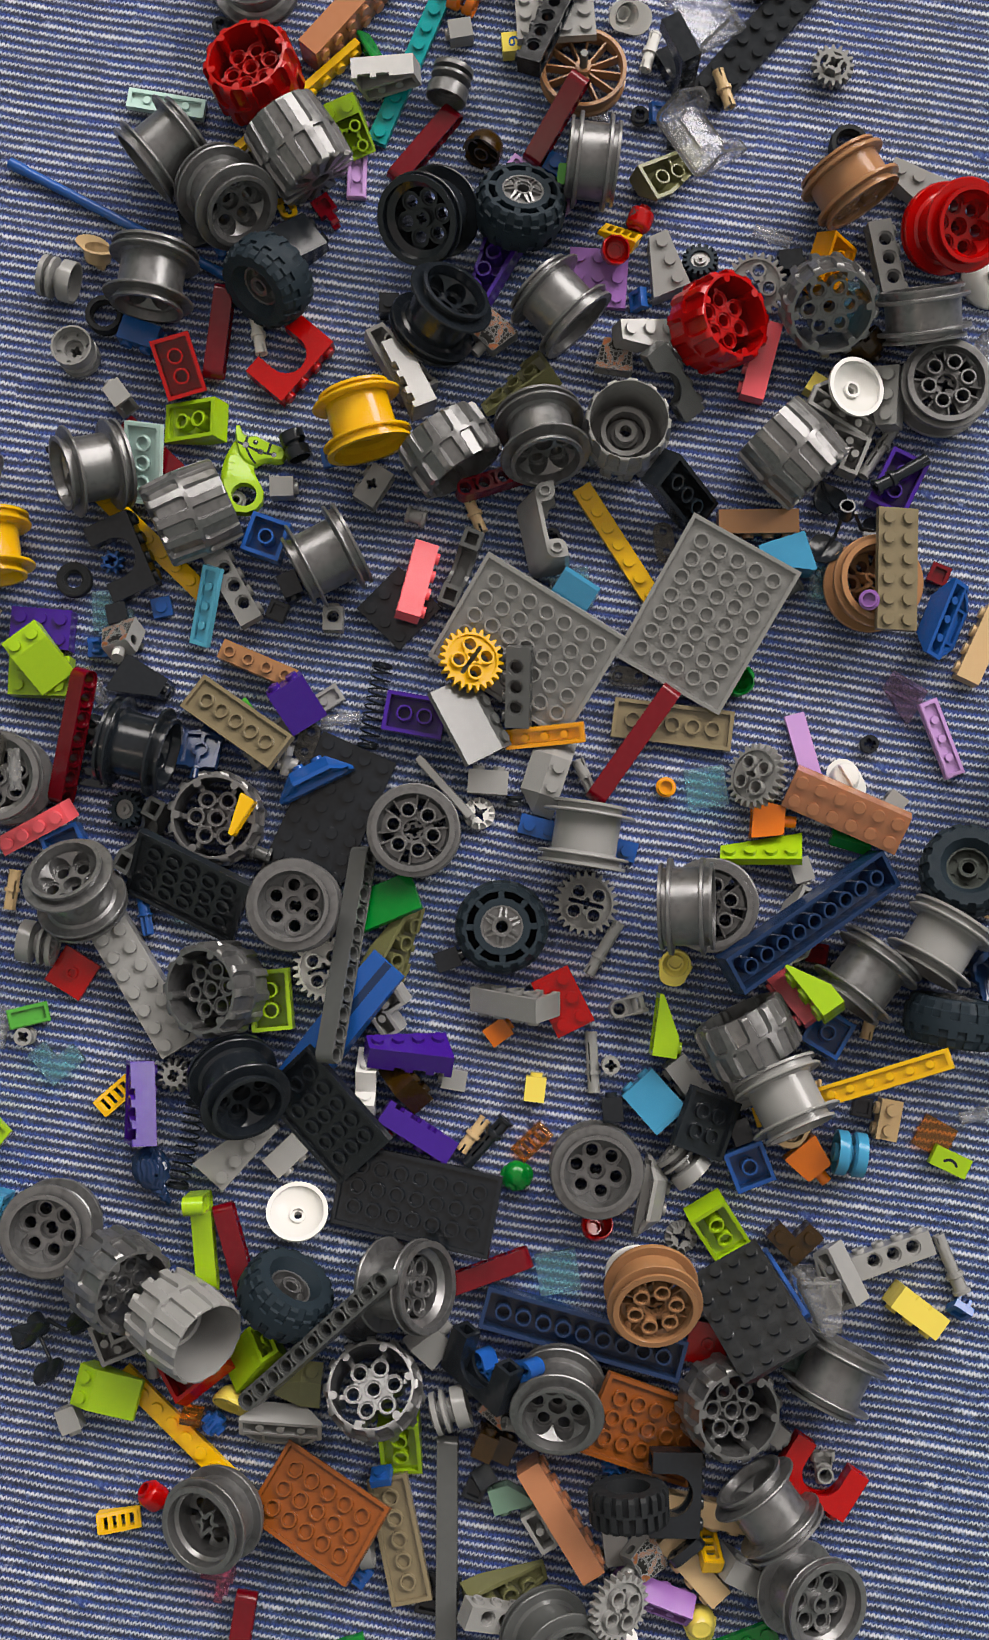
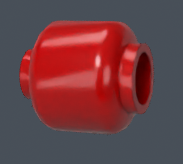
[626,204,654,235]
[138,1480,169,1512]

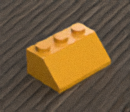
[803,230,857,303]

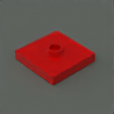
[45,945,102,1001]
[684,1320,727,1363]

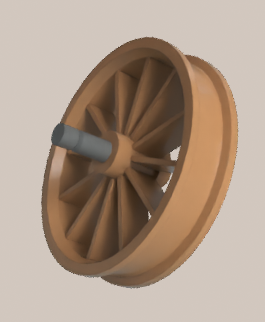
[540,29,627,117]

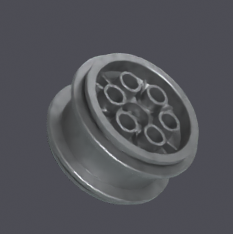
[563,110,623,212]
[875,282,972,346]
[900,339,989,438]
[366,783,461,878]
[657,857,716,955]
[683,858,759,953]
[162,1464,264,1575]

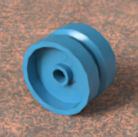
[830,1129,870,1178]

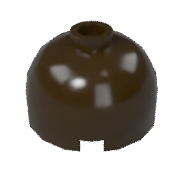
[463,128,503,170]
[847,325,886,364]

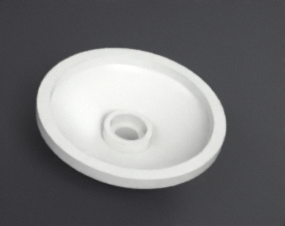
[960,264,989,310]
[828,357,884,417]
[266,1182,328,1242]

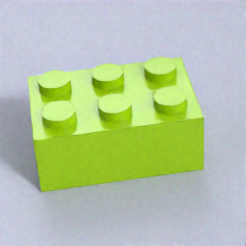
[7,655,76,699]
[251,967,296,1033]

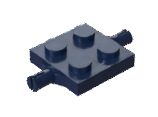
[176,724,225,781]

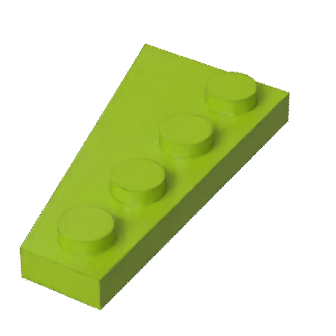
[720,833,802,865]

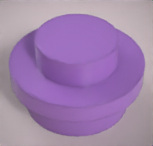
[859,589,880,610]

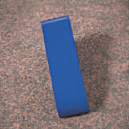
[475,1345,545,1383]

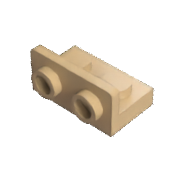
[869,1097,904,1143]

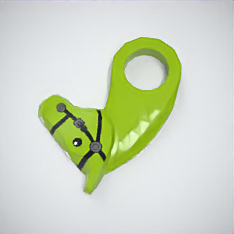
[221,425,287,517]

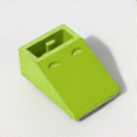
[323,92,376,161]
[784,964,845,1024]
[228,1326,287,1393]

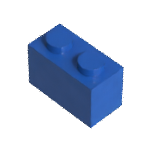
[116,314,165,355]

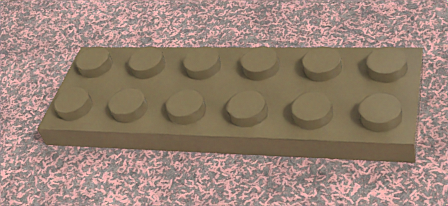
[874,506,919,632]
[180,674,295,770]
[610,697,735,752]
[366,1471,433,1608]

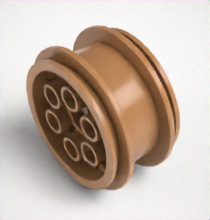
[801,134,899,231]
[823,534,924,633]
[603,1244,703,1348]

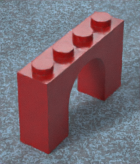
[246,315,335,407]
[778,1428,869,1523]

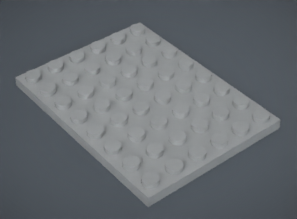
[616,512,802,715]
[428,552,627,726]

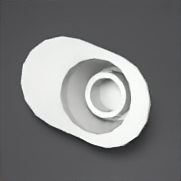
[608,0,652,35]
[826,759,866,793]

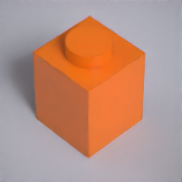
[482,1018,514,1048]

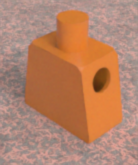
[748,802,797,839]
[782,1133,831,1186]

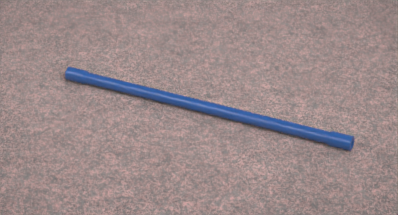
[7,157,225,282]

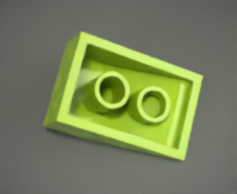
[164,396,229,445]
[1,620,74,696]
[648,992,682,1059]
[683,1188,751,1261]
[70,1359,145,1421]
[377,1408,423,1474]

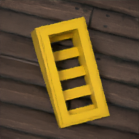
[597,223,643,254]
[228,792,257,837]
[93,1074,126,1117]
[96,1505,142,1535]
[698,1527,725,1573]

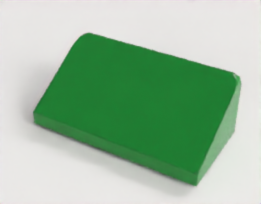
[356,30,382,57]
[828,828,872,855]

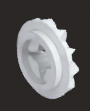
[463,797,495,830]

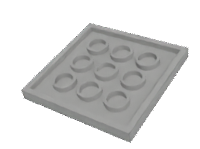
[514,0,597,46]

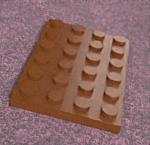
[580,1370,711,1488]
[258,1439,392,1587]

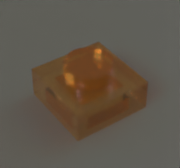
[179,1404,205,1428]

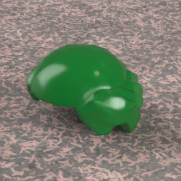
[731,667,755,697]
[500,1160,533,1191]

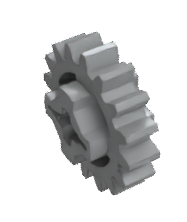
[810,44,855,90]

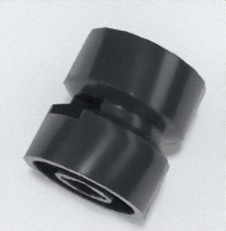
[278,427,312,464]

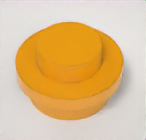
[656,777,676,797]

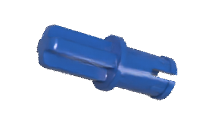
[136,898,154,936]

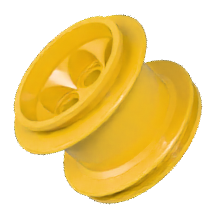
[312,374,411,466]
[0,504,36,587]

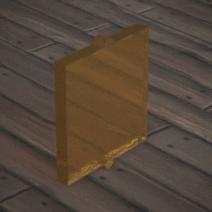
[910,1113,958,1153]

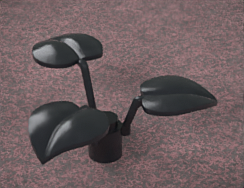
[809,480,876,564]
[9,1311,90,1386]

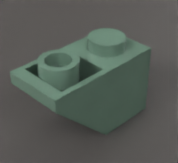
[487,1479,533,1517]

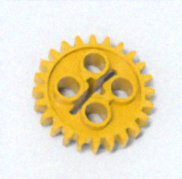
[438,627,504,693]

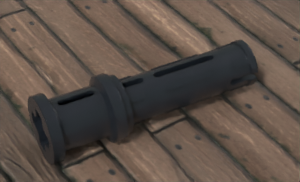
[870,453,931,496]
[461,1113,513,1169]

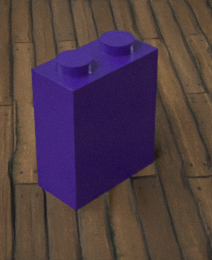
[266,671,327,736]

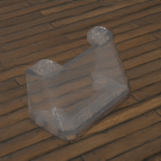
[659,0,747,54]
[656,86,747,177]
[786,1264,842,1337]

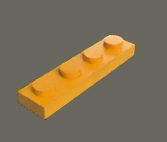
[505,721,586,750]

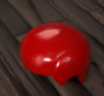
[600,234,630,266]
[580,1218,614,1242]

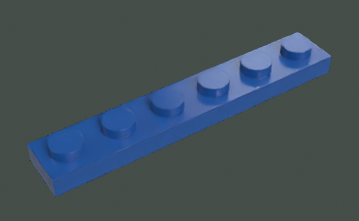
[517,813,639,863]

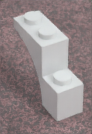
[355,1047,378,1116]

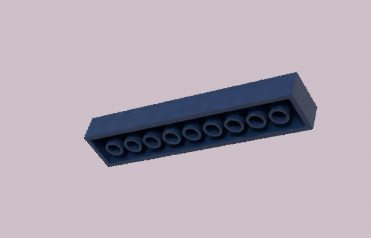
[714,850,901,995]
[478,1283,689,1383]

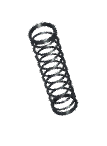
[357,661,394,750]
[167,1099,202,1190]

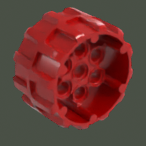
[202,18,305,126]
[667,269,770,375]

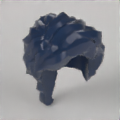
[968,950,989,1001]
[131,1146,171,1206]

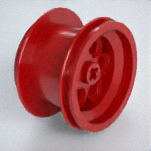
[900,176,989,276]

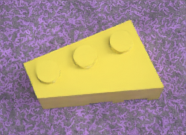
[882,1279,950,1341]

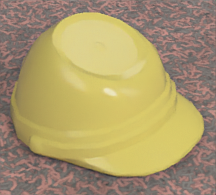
[659,949,693,987]
[212,1384,248,1416]
[683,1603,716,1640]

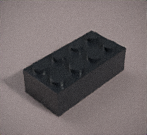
[640,449,719,530]

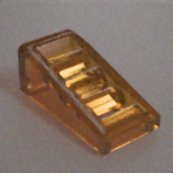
[511,1119,554,1163]

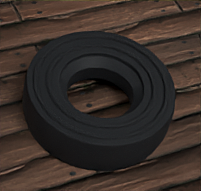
[56,562,93,598]

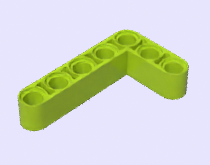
[181,1189,220,1290]

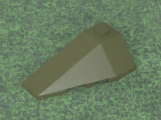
[628,142,708,201]
[481,350,563,417]
[360,908,425,982]
[274,1361,325,1409]
[460,1559,548,1601]

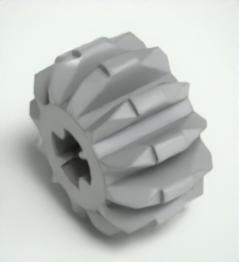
[157,1057,188,1093]

